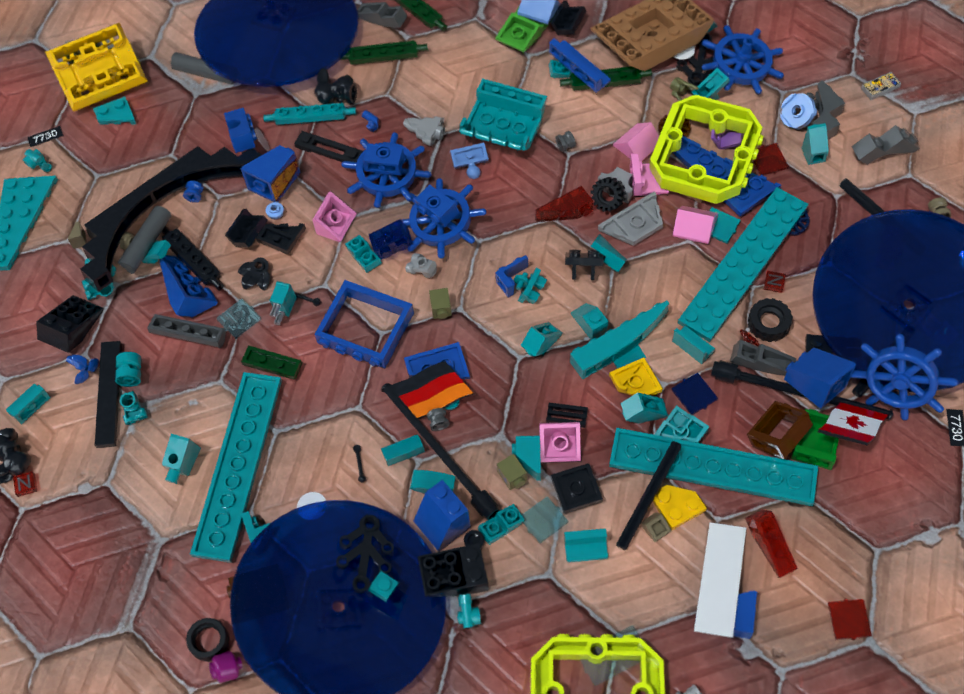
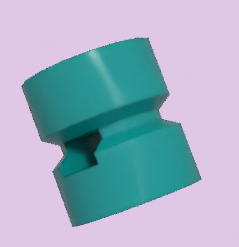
[115,352,142,387]

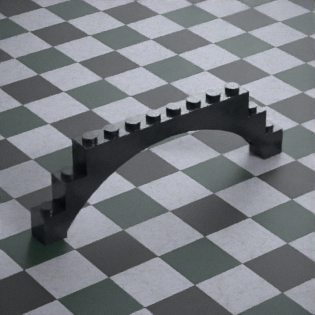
[80,146,261,292]

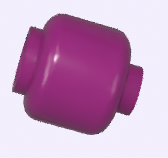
[209,651,243,683]

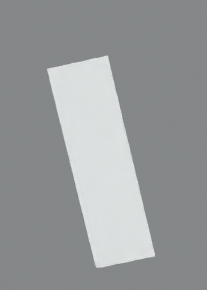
[694,523,746,637]

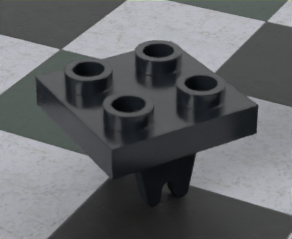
[565,249,603,280]

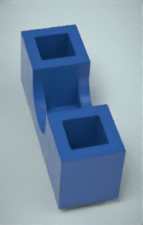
[224,108,257,153]

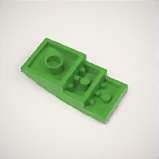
[495,7,555,53]

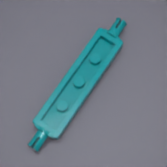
[263,103,356,125]

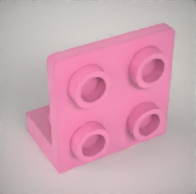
[630,154,669,196]

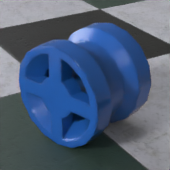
[183,181,204,202]

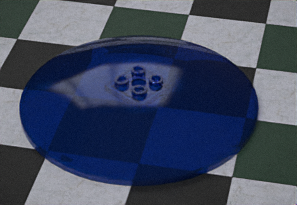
[194,0,359,87]
[812,209,964,392]
[230,500,446,694]

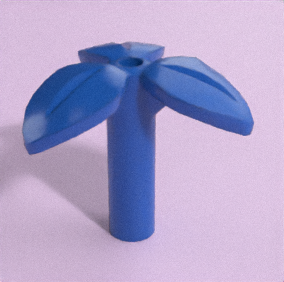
[66,355,99,384]

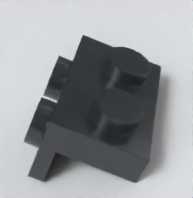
[551,0,586,35]
[225,209,268,248]

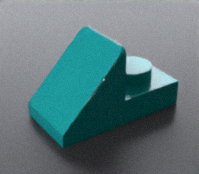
[692,68,730,100]
[241,511,274,557]

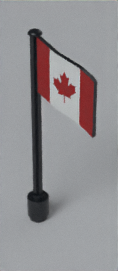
[711,360,893,446]

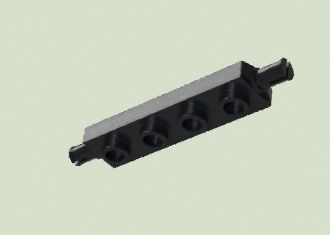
[162,226,224,290]

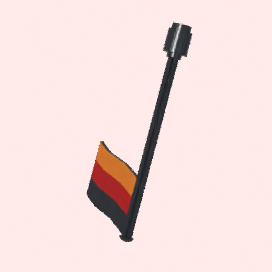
[381,361,500,520]

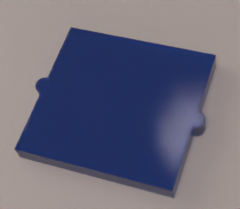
[671,372,718,415]

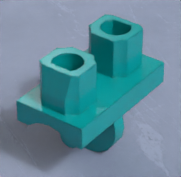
[514,267,547,304]

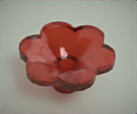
[740,329,760,346]

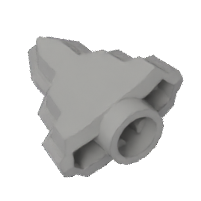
[403,116,445,146]

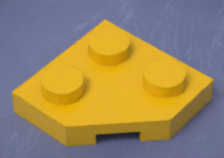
[609,358,663,396]
[652,485,707,531]

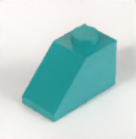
[571,303,609,340]
[521,322,563,357]
[621,392,668,424]
[512,436,541,481]

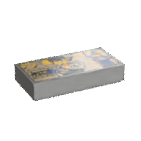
[861,72,901,100]

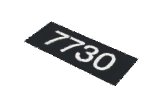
[27,126,63,147]
[946,409,964,446]

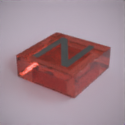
[763,270,786,293]
[13,471,37,497]

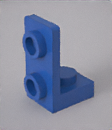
[495,255,529,298]

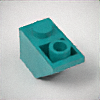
[801,123,829,165]

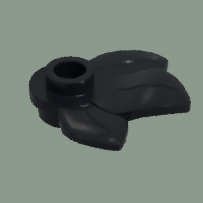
[238,257,271,291]

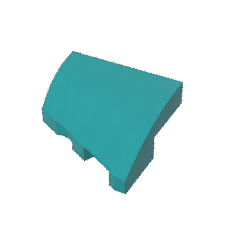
[591,234,627,272]
[654,405,709,443]

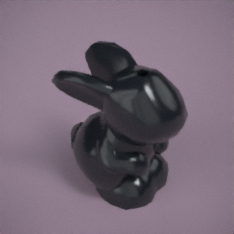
[314,68,357,105]
[0,428,31,484]

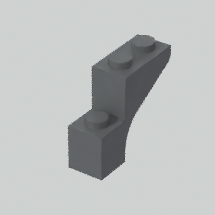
[811,80,845,140]
[852,125,920,165]

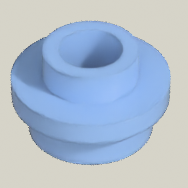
[266,202,284,219]

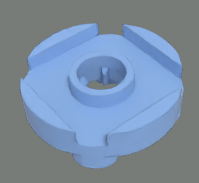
[780,93,817,130]

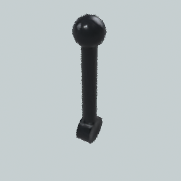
[295,292,320,306]
[353,445,366,483]

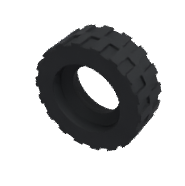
[748,298,793,342]

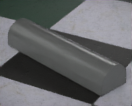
[171,52,239,85]
[117,206,172,274]
[147,314,226,348]

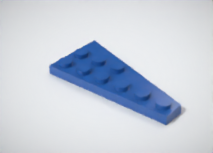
[672,136,782,217]

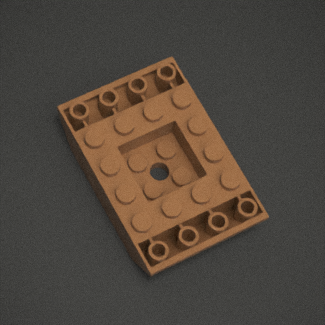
[591,0,714,71]

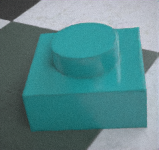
[368,571,398,602]

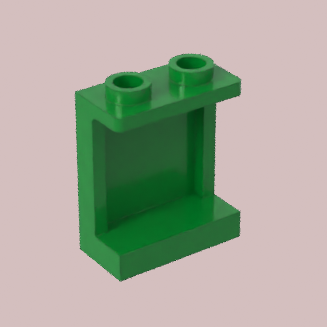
[791,409,839,470]

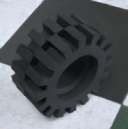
[590,177,626,211]

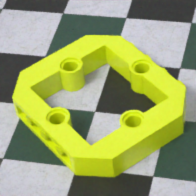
[649,95,764,204]
[531,634,665,694]

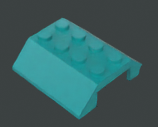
[459,78,547,151]

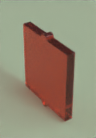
[753,143,789,176]
[828,598,872,641]

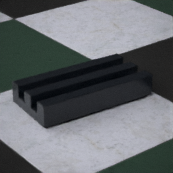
[546,402,588,428]

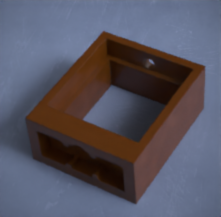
[747,401,813,460]

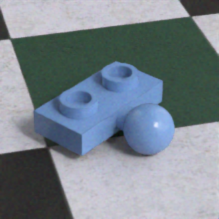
[450,143,489,179]

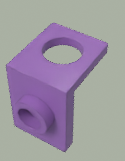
[711,129,743,150]

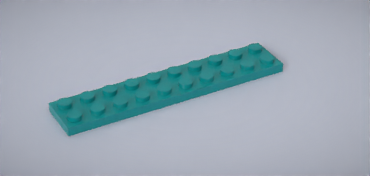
[678,187,809,342]
[190,372,282,563]
[609,428,818,506]

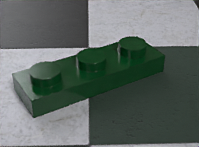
[241,345,302,380]

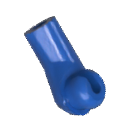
[362,110,379,132]

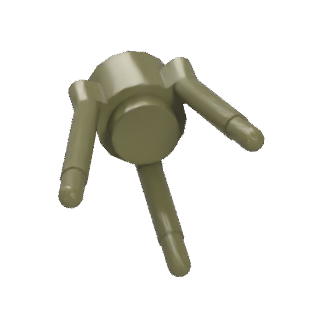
[670,77,699,101]

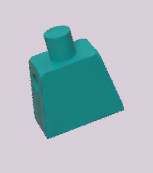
[162,434,201,484]

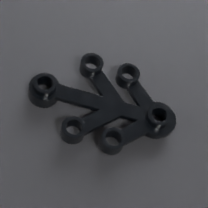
[676,33,724,86]
[336,515,394,594]

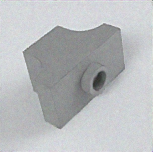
[598,167,633,204]

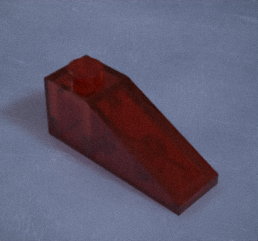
[535,186,593,222]
[745,509,798,578]

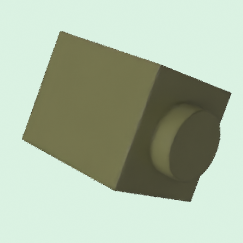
[429,288,452,319]
[497,454,527,490]

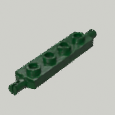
[394,0,447,31]
[338,40,428,65]
[560,66,652,91]

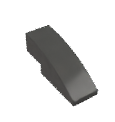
[354,2,407,28]
[730,339,796,376]

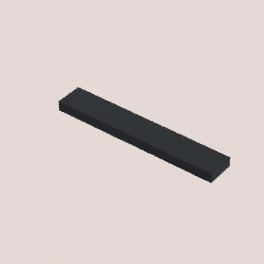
[94,341,122,448]

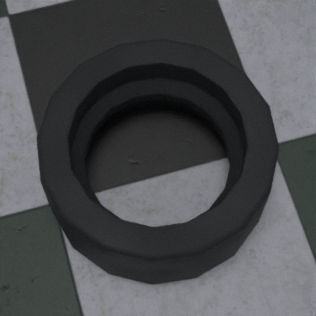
[186,618,230,662]

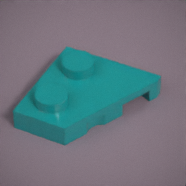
[93,97,137,125]

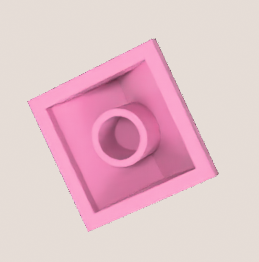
[613,122,659,163]
[313,191,357,242]
[673,206,718,244]
[539,422,581,462]

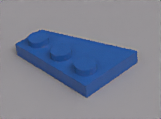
[404,342,470,379]

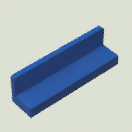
[549,38,610,93]

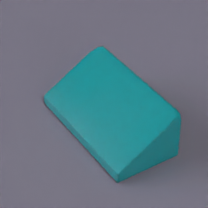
[381,434,425,466]

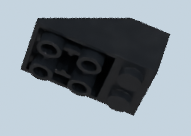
[36,295,104,353]
[418,543,489,597]

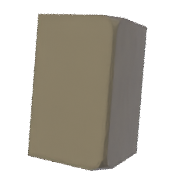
[68,222,87,249]
[640,512,671,542]

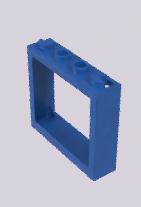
[314,280,414,368]

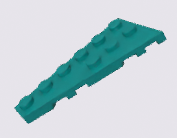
[0,176,58,271]

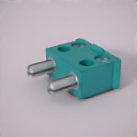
[269,281,297,325]

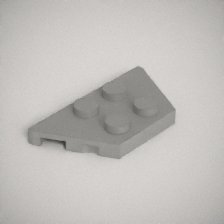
[598,192,663,246]

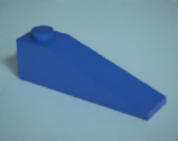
[159,255,218,317]

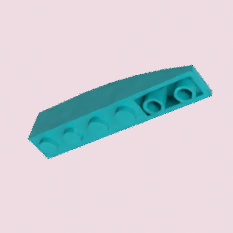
[570,300,669,380]

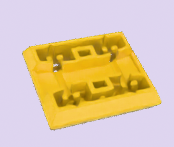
[45,22,148,112]

